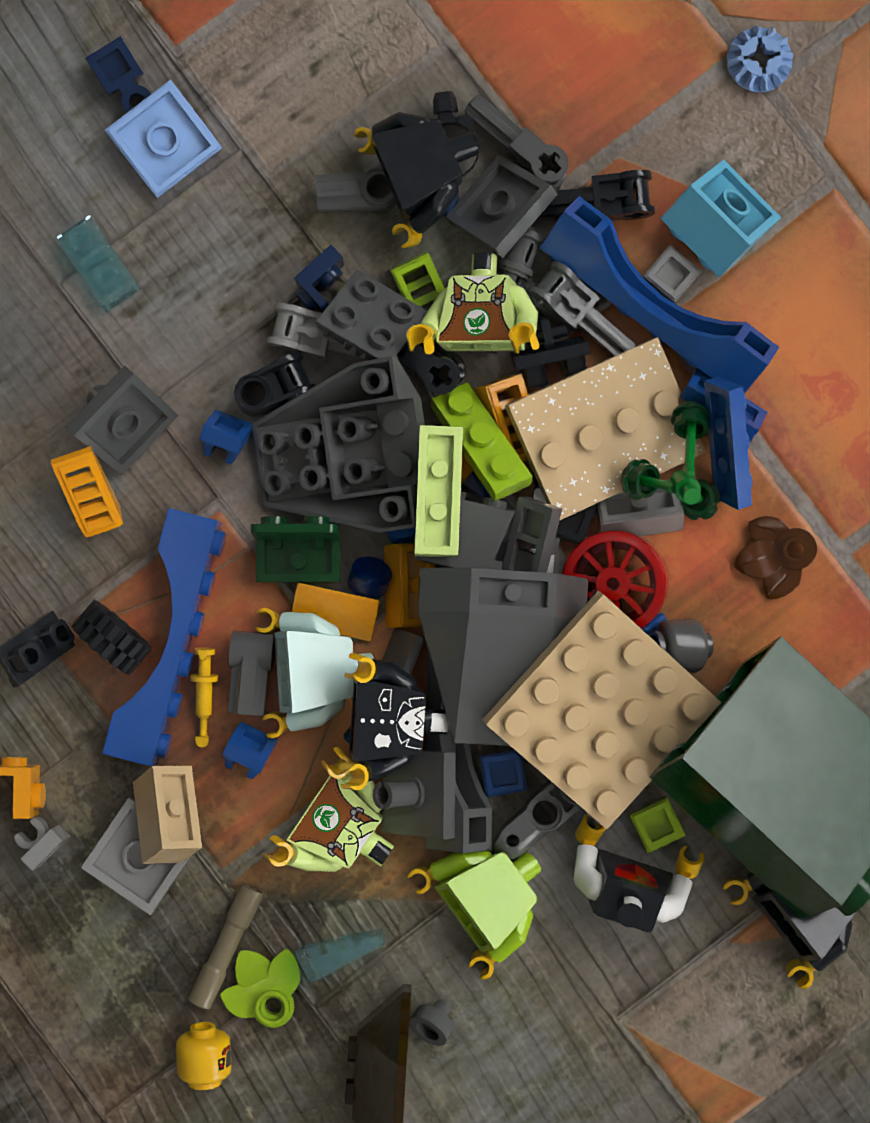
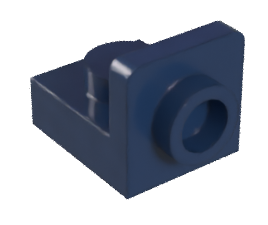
[294,245,344,313]

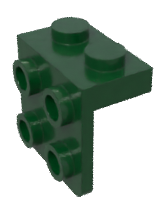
[251,516,341,583]

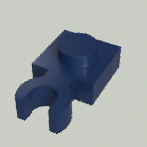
[85,36,151,113]

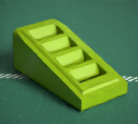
[389,251,444,342]

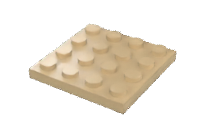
[482,590,722,829]

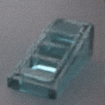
[295,929,387,983]

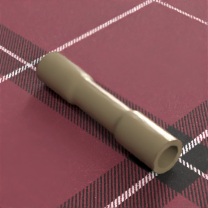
[188,883,264,1009]

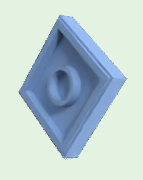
[105,79,222,199]

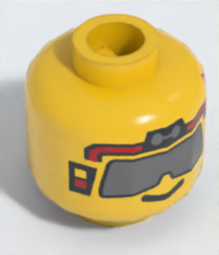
[176,1022,232,1090]

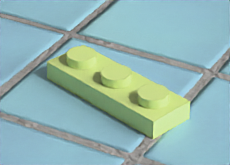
[415,425,463,558]

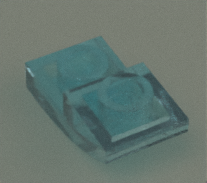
[56,215,141,312]

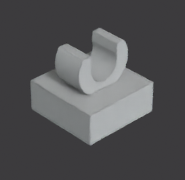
[14,816,71,871]

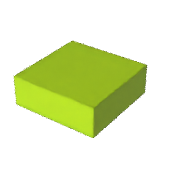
[629,796,686,853]

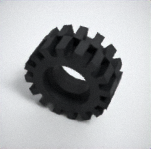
[71,600,152,675]

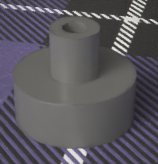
[409,1000,454,1046]

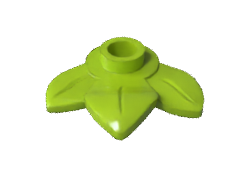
[220,949,301,1028]

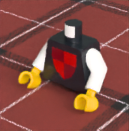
[574,814,704,932]

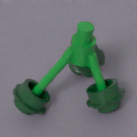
[621,401,720,520]

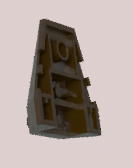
[345,984,412,1123]

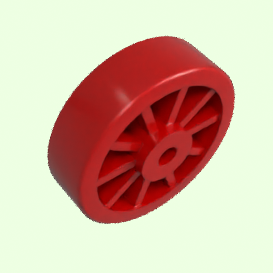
[562,530,669,628]

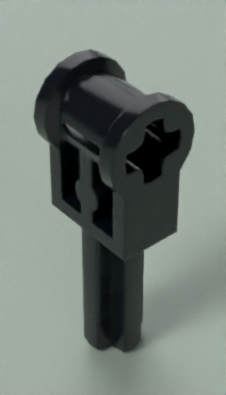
[539,170,655,221]
[398,342,466,395]

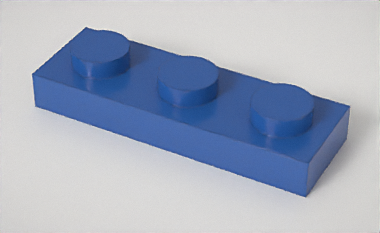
[704,377,753,510]

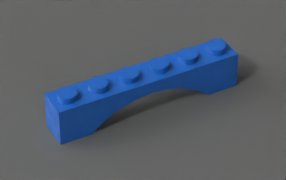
[540,196,779,393]
[102,508,226,767]

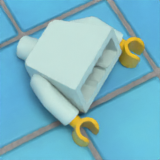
[255,608,374,738]

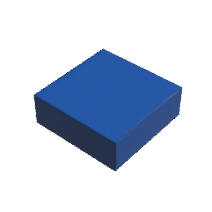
[479,749,527,797]

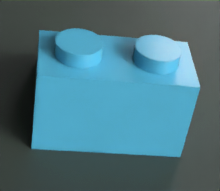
[660,159,782,277]

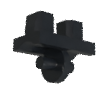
[510,316,590,389]
[0,611,75,688]

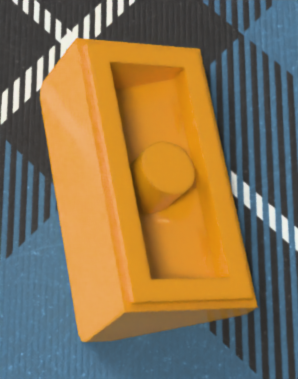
[384,543,435,628]
[292,582,380,642]

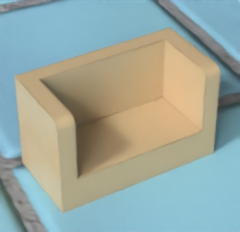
[133,766,202,864]

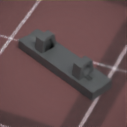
[501,497,562,573]

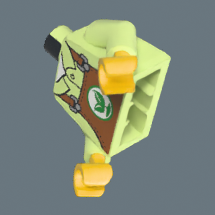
[406,252,539,354]
[263,747,394,872]

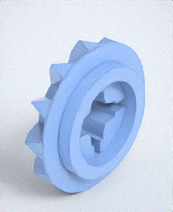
[727,25,794,92]

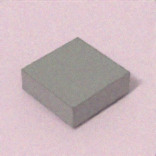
[643,245,701,303]

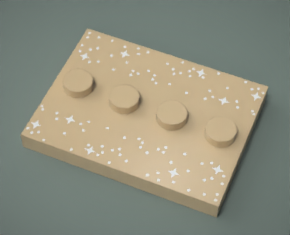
[505,337,706,520]

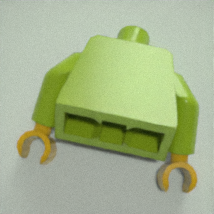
[407,850,541,980]

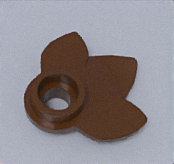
[734,516,817,599]

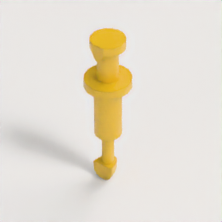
[190,647,218,748]

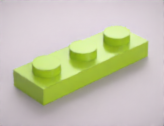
[431,382,532,502]

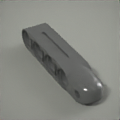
[492,780,582,860]

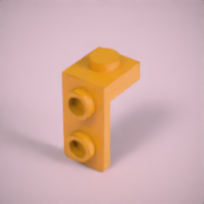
[0,757,46,819]

